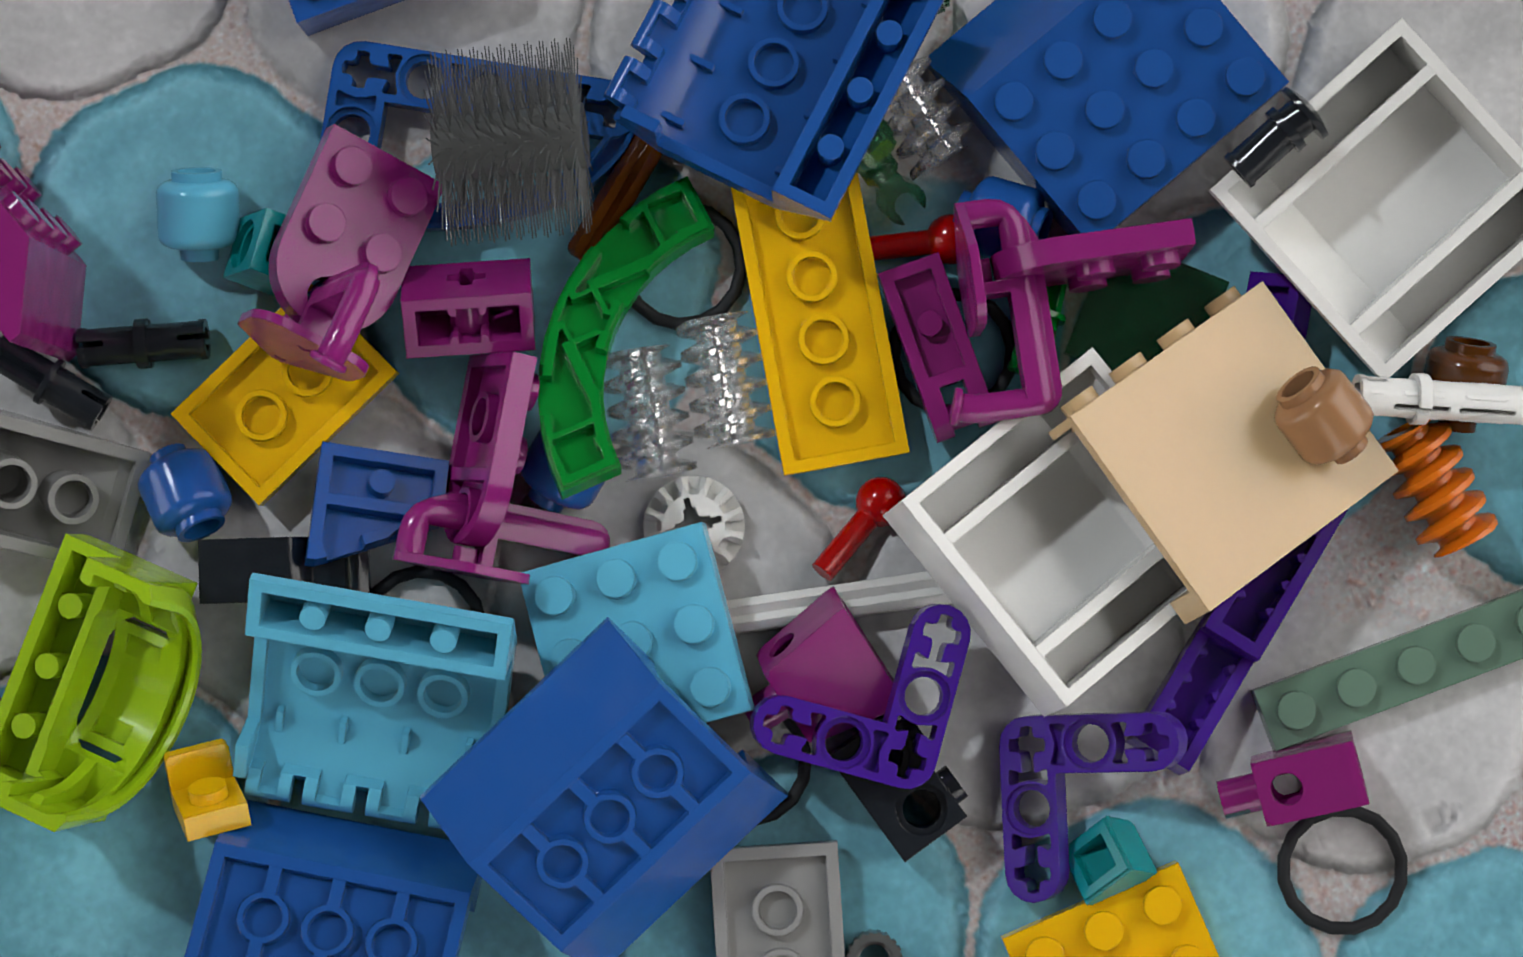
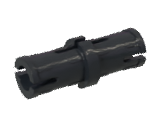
[76,318,211,369]

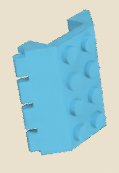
[233,572,517,829]

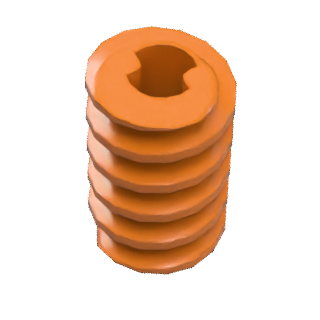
[1377,420,1498,557]

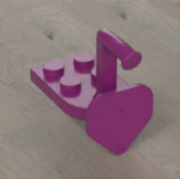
[238,124,442,382]
[949,199,1196,426]
[393,352,610,585]

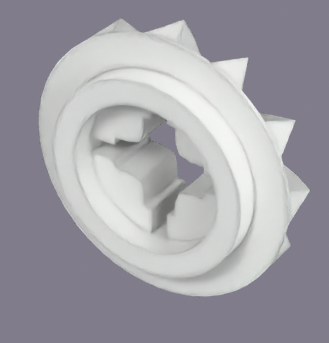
[643,476,745,571]

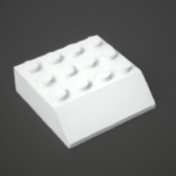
[1209,18,1523,378]
[882,347,1187,717]

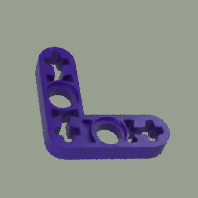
[750,604,971,789]
[999,711,1188,903]

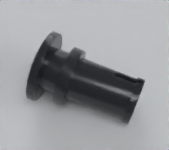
[1224,87,1329,188]

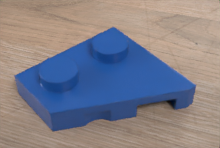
[304,441,449,567]

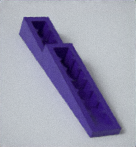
[1125,509,1348,776]

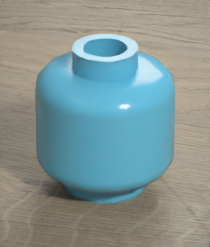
[156,167,240,262]

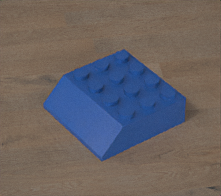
[923,0,1289,235]

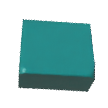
[1069,816,1157,905]

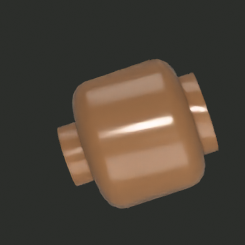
[1274,366,1374,465]

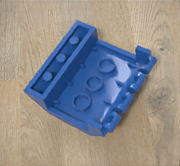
[604,0,944,222]

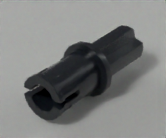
[0,335,113,431]

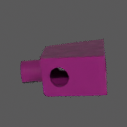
[745,586,894,743]
[1216,730,1370,827]

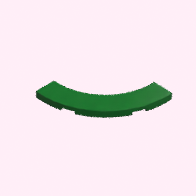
[538,176,715,500]

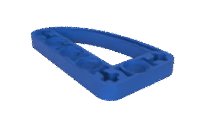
[320,41,634,232]

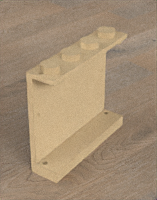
[1048,281,1399,624]

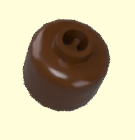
[1424,336,1509,433]

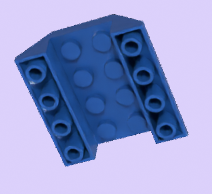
[420,617,788,957]
[184,799,482,957]

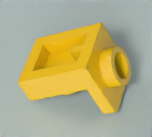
[163,738,251,842]

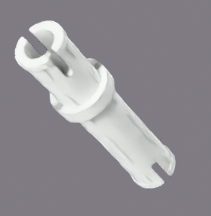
[1352,373,1523,425]

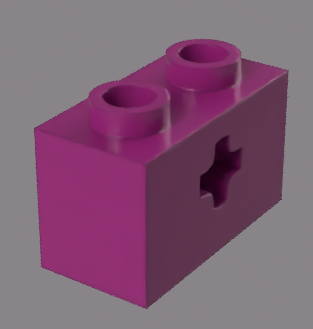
[401,258,536,359]

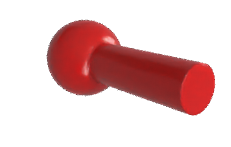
[870,214,957,265]
[812,477,906,581]

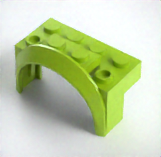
[0,533,202,832]

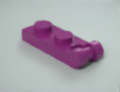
[877,252,998,443]

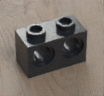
[829,715,968,862]

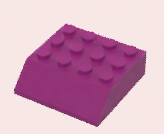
[0,145,87,362]

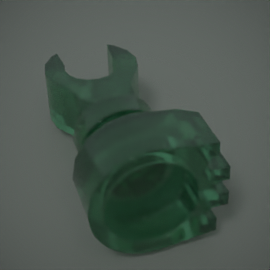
[856,119,926,225]

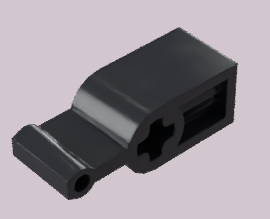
[198,537,371,604]

